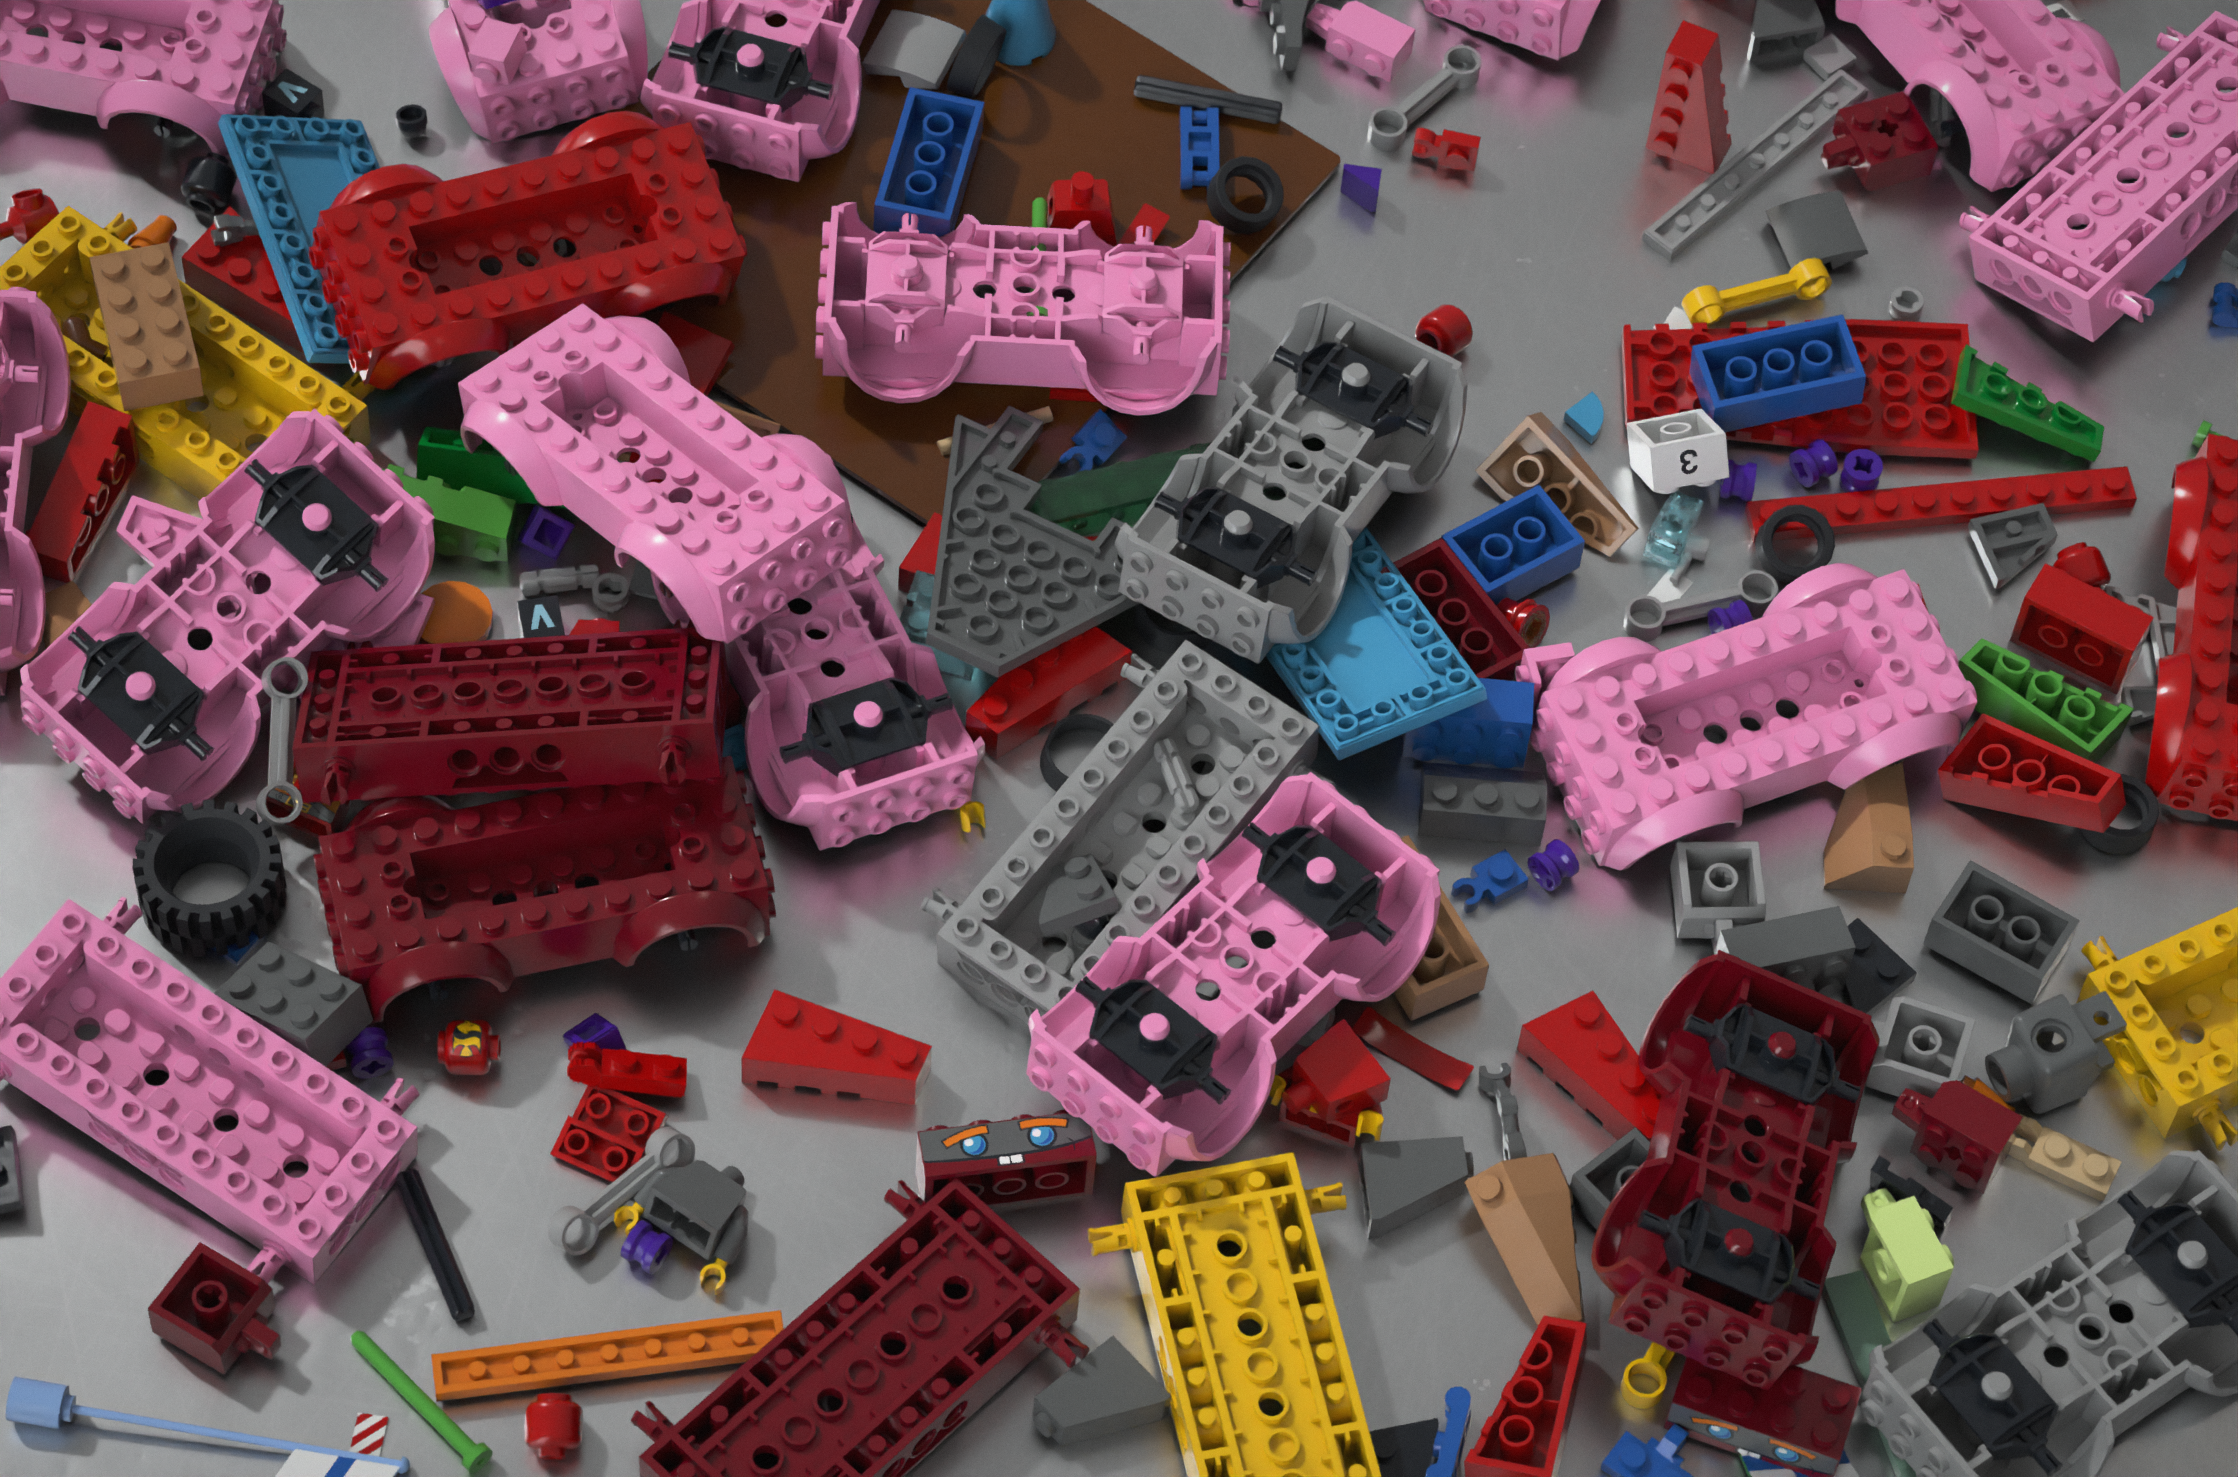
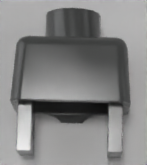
[1985,991,2127,1114]

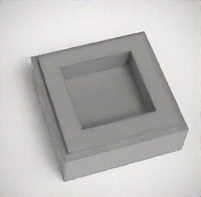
[1803,34,1857,81]

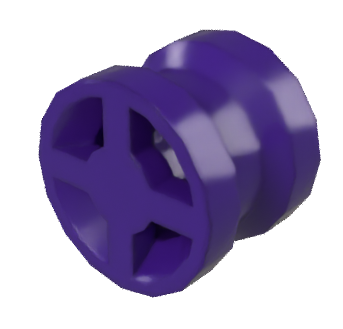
[1789,439,1838,488]
[1839,449,1883,492]
[1719,459,1757,502]
[1708,600,1753,634]
[1527,839,1580,891]
[346,1027,394,1079]
[620,1220,674,1275]

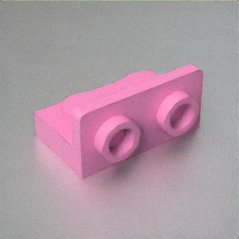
[1515,642,1575,719]

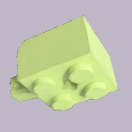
[1859,1188,1954,1323]

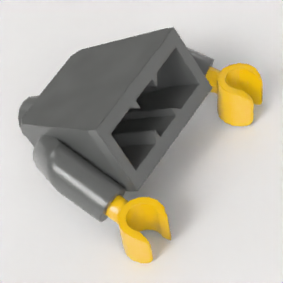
[614,1160,749,1295]

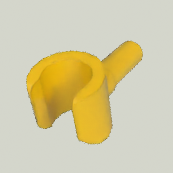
[960,801,986,833]

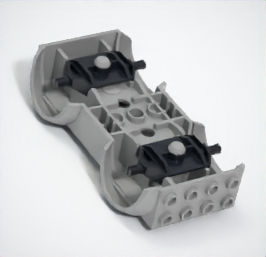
[1115,295,1468,664]
[1858,1150,2238,1477]

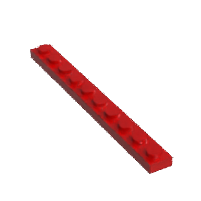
[1745,466,2137,543]

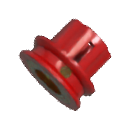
[1497,597,1550,648]

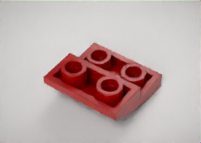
[550,1085,669,1182]

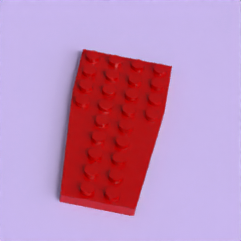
[1621,319,1978,459]

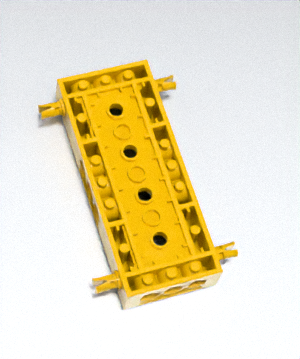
[0,206,375,500]
[2076,907,2238,1151]
[1087,1152,1381,1477]

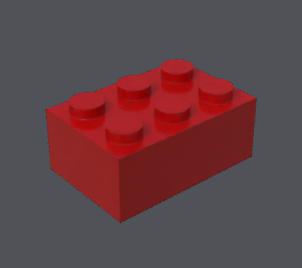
[2009,563,2154,695]

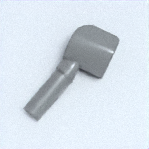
[1669,535,1710,584]

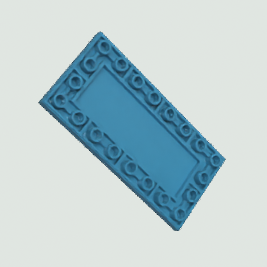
[218,114,454,365]
[1266,527,1487,760]

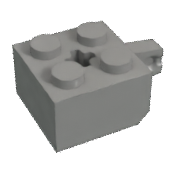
[1670,841,1766,954]
[1866,996,1976,1098]

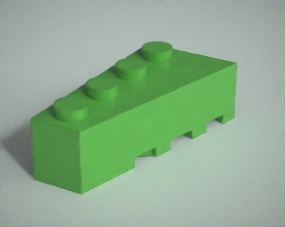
[381,464,517,562]
[1958,638,2134,763]

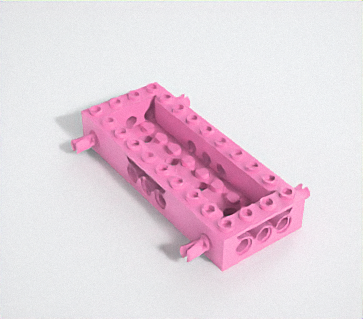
[1959,11,2238,343]
[0,897,419,1285]

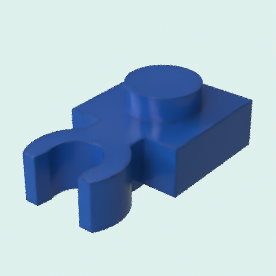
[1059,409,1127,479]
[1451,849,1529,913]

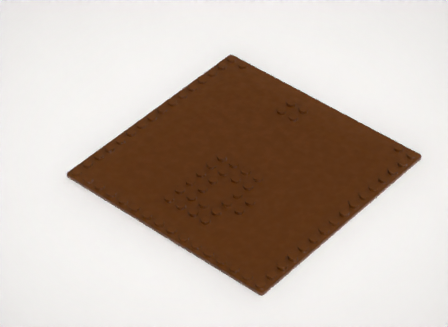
[517,0,1341,525]

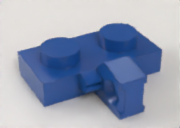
[1600,1423,1694,1477]

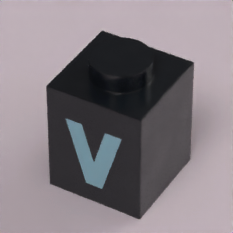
[262,68,325,119]
[517,595,565,638]

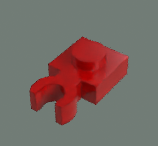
[1412,128,1481,172]

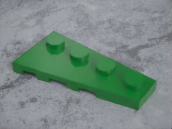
[1951,344,2104,462]

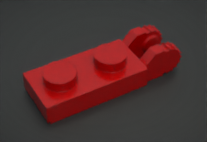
[567,1041,687,1098]

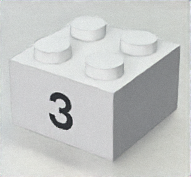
[1626,409,1729,494]

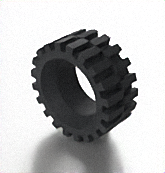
[132,800,287,957]

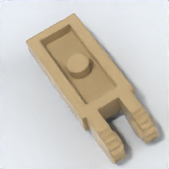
[2008,1114,2122,1201]

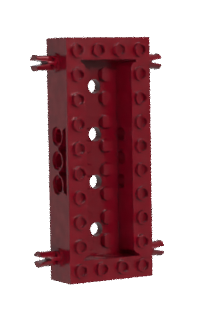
[292,619,729,806]
[631,1177,1089,1477]

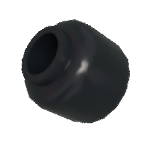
[180,152,237,213]

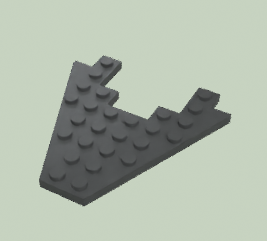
[926,406,1141,678]

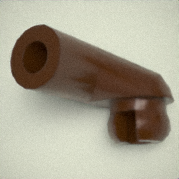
[62,316,109,362]

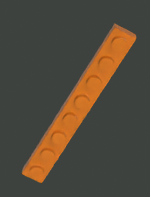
[431,1310,784,1402]

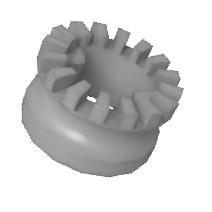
[1888,286,1924,322]
[592,573,629,614]

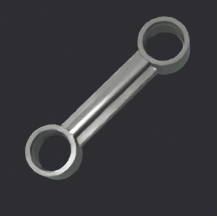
[1368,45,1481,151]
[1623,570,1778,642]
[256,657,308,825]
[548,1127,695,1255]

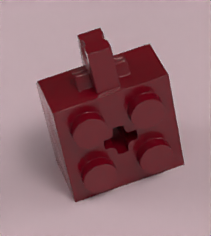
[1821,91,1939,192]
[1892,1080,2023,1194]
[147,1242,282,1374]

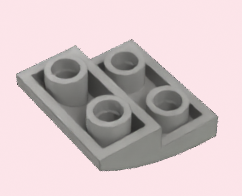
[862,10,967,90]

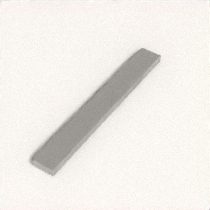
[1642,68,1869,261]

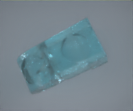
[1643,491,1704,569]

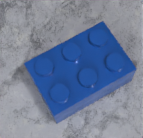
[1441,485,1585,606]
[1402,678,1535,769]

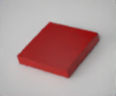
[657,311,735,397]

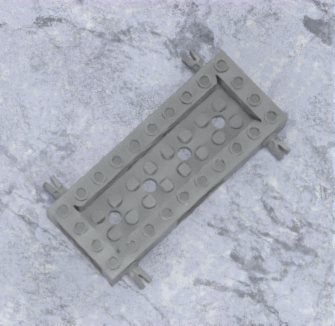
[921,640,1335,1024]

